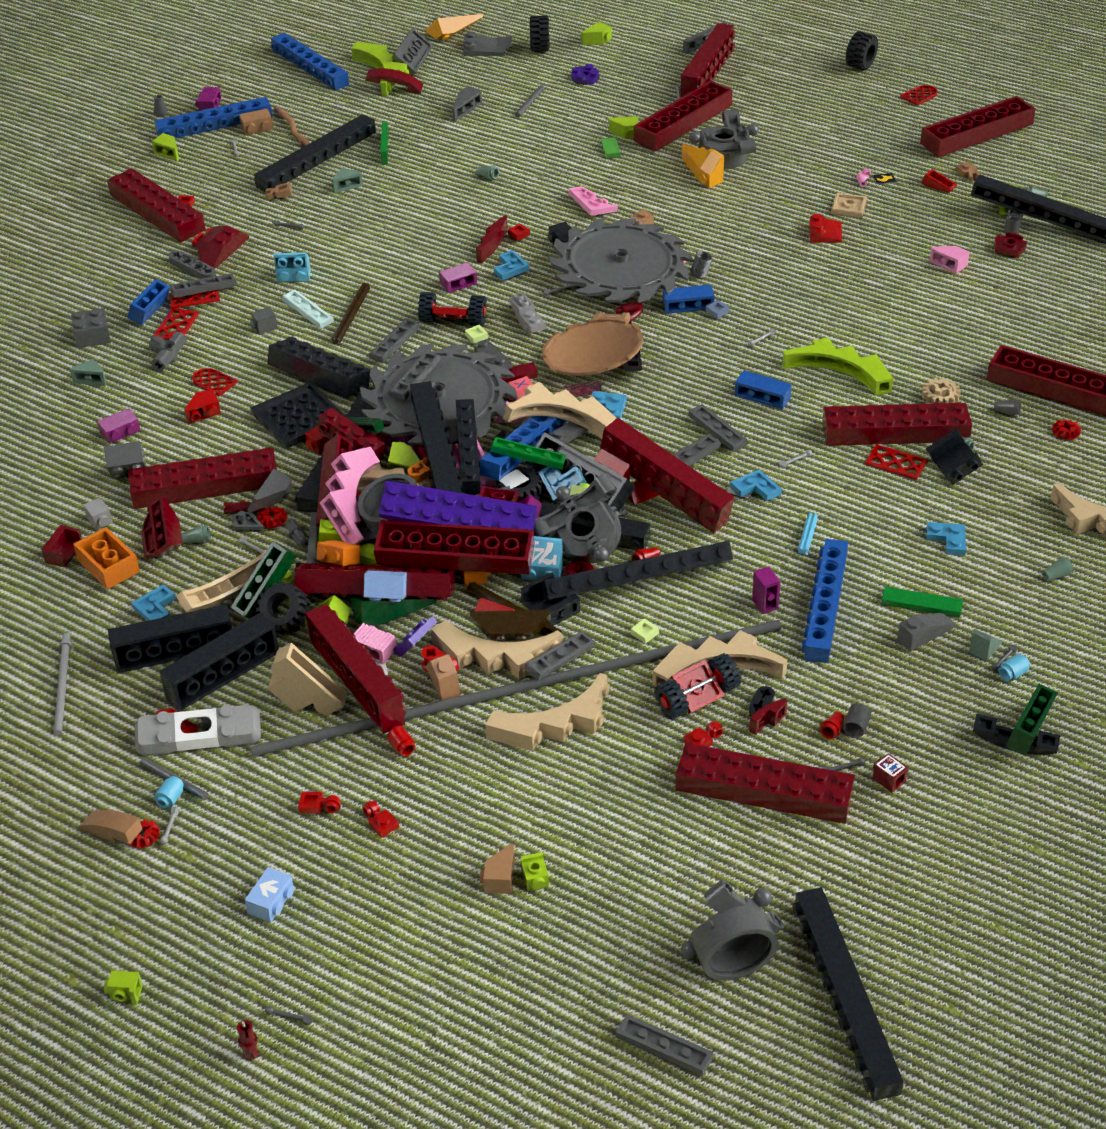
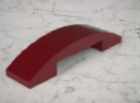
[365,68,423,94]

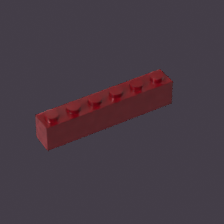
[316,433,352,528]

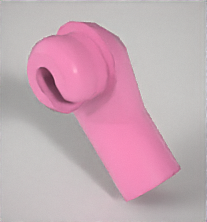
[856,168,871,187]

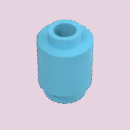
[998,653,1030,681]
[154,776,184,808]

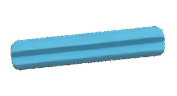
[798,513,818,555]

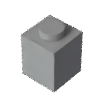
[83,498,113,530]

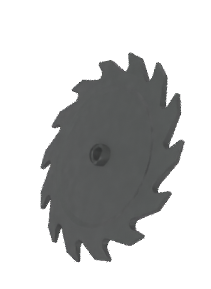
[548,218,694,303]
[360,343,517,445]

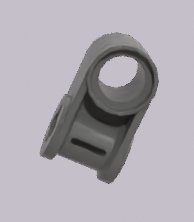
[1005,209,1023,234]

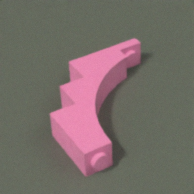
[320,447,380,545]

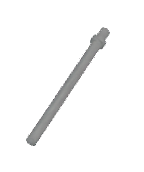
[54,633,72,736]

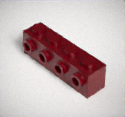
[318,408,385,461]

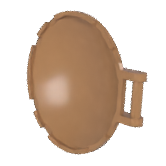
[542,312,643,376]

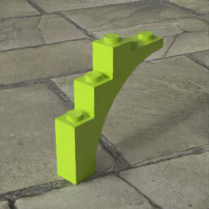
[351,41,409,96]
[782,337,893,396]

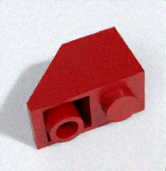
[184,388,221,424]

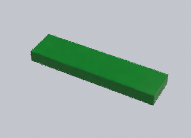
[380,121,389,165]
[490,437,566,470]
[881,586,963,617]

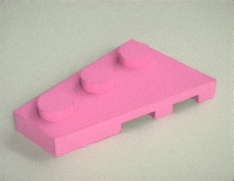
[568,186,618,216]

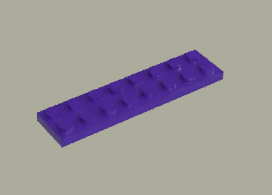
[379,481,538,530]

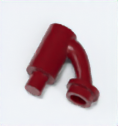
[615,301,643,324]

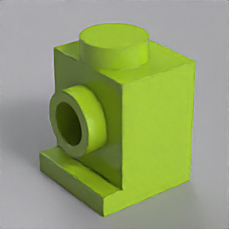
[521,852,549,891]
[104,971,143,1005]

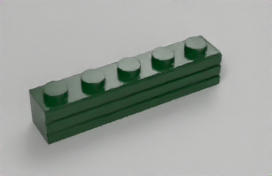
[346,417,385,434]

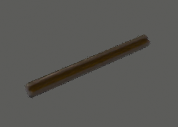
[331,283,370,345]
[467,582,562,635]

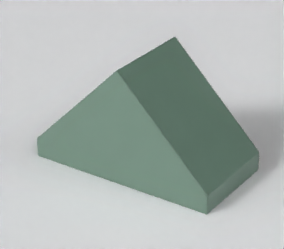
[332,168,363,193]
[70,359,107,386]
[969,629,1003,661]

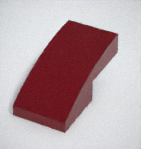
[749,699,788,735]

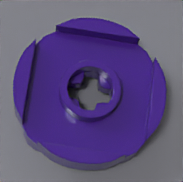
[571,64,599,85]

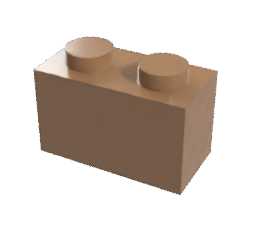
[239,109,273,135]

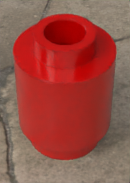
[387,726,416,757]

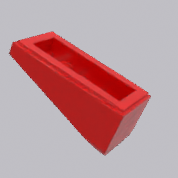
[921,169,957,193]

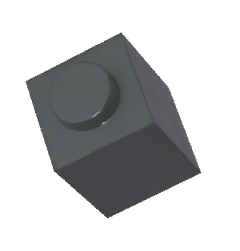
[250,307,278,335]

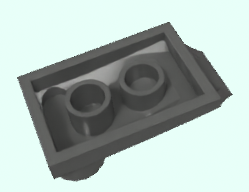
[463,31,512,56]

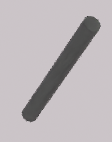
[515,85,544,118]
[140,757,208,800]

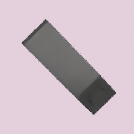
[452,86,482,122]
[247,469,293,512]
[897,613,956,652]

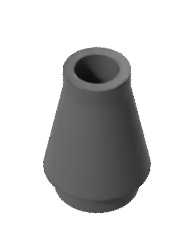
[154,95,168,118]
[994,399,1021,416]

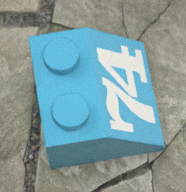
[521,536,563,581]

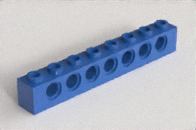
[271,33,349,91]
[154,97,272,138]
[479,416,567,481]
[801,539,849,663]

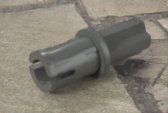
[285,519,307,547]

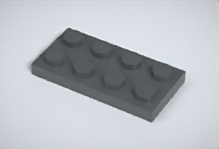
[392,27,434,76]

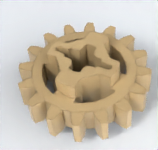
[921,377,961,404]

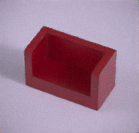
[41,525,82,567]

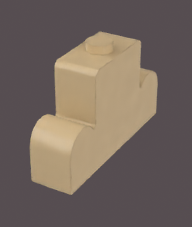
[268,643,348,714]

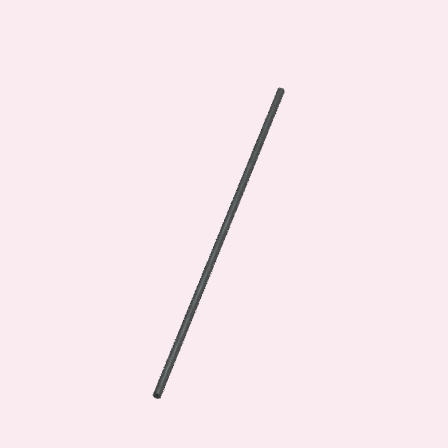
[251,620,781,756]

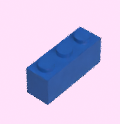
[127,279,170,326]
[662,284,715,314]
[735,370,792,409]

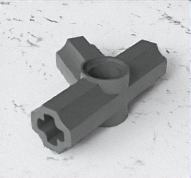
[149,332,187,372]

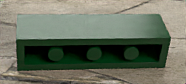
[231,541,297,619]
[1006,684,1058,756]

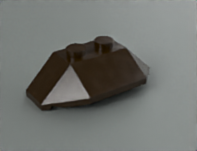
[470,610,551,642]

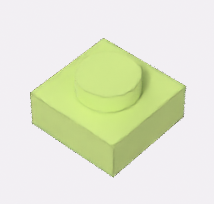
[465,325,488,344]
[631,618,659,644]

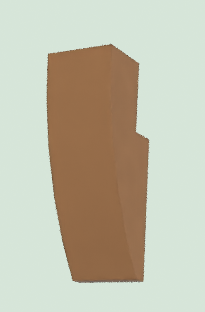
[79,810,142,844]

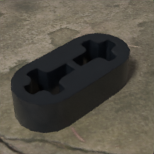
[749,686,775,717]

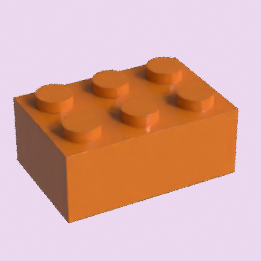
[73,527,140,589]

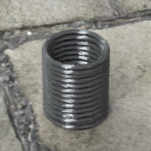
[690,251,713,278]
[843,704,872,737]

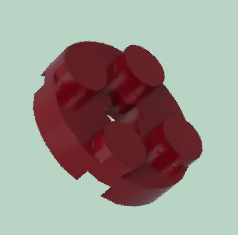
[994,232,1027,258]

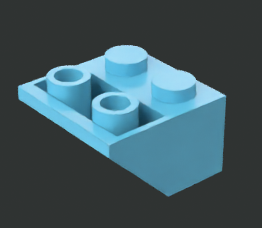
[273,252,311,282]

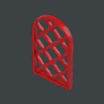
[900,85,938,106]
[192,368,238,396]

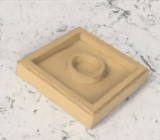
[831,193,867,218]

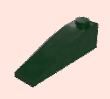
[350,595,437,626]

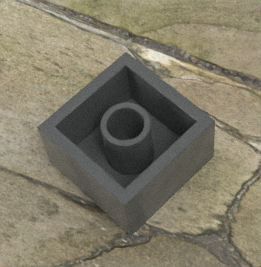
[71,308,111,348]
[104,441,147,479]

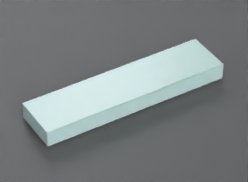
[282,290,334,329]

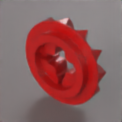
[1052,418,1081,440]
[257,506,287,528]
[128,818,160,849]

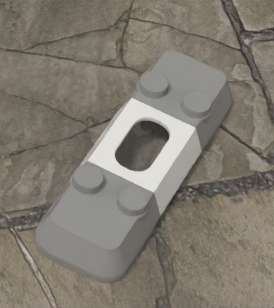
[135,705,261,756]

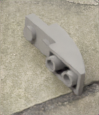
[509,293,547,333]

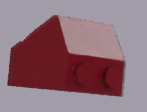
[196,225,249,269]
[141,496,183,558]

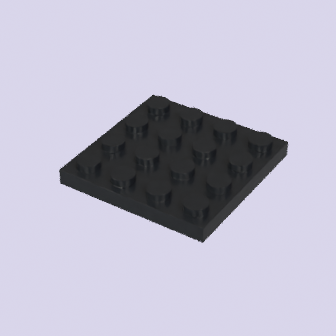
[250,382,345,449]

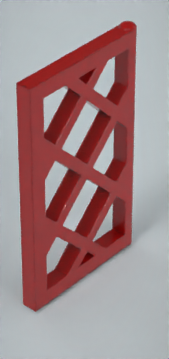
[169,290,220,309]
[152,308,199,341]
[865,444,929,480]

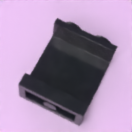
[926,429,983,485]
[520,572,580,626]

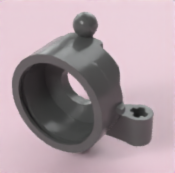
[689,109,759,169]
[358,474,418,546]
[533,474,621,563]
[681,879,784,981]

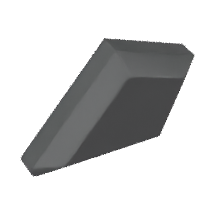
[232,511,264,530]

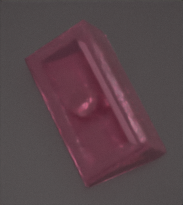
[564,381,602,397]

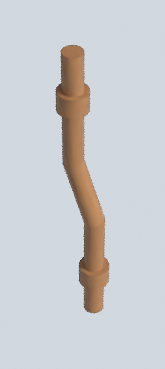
[274,106,310,146]

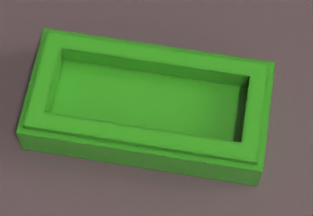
[601,137,620,159]

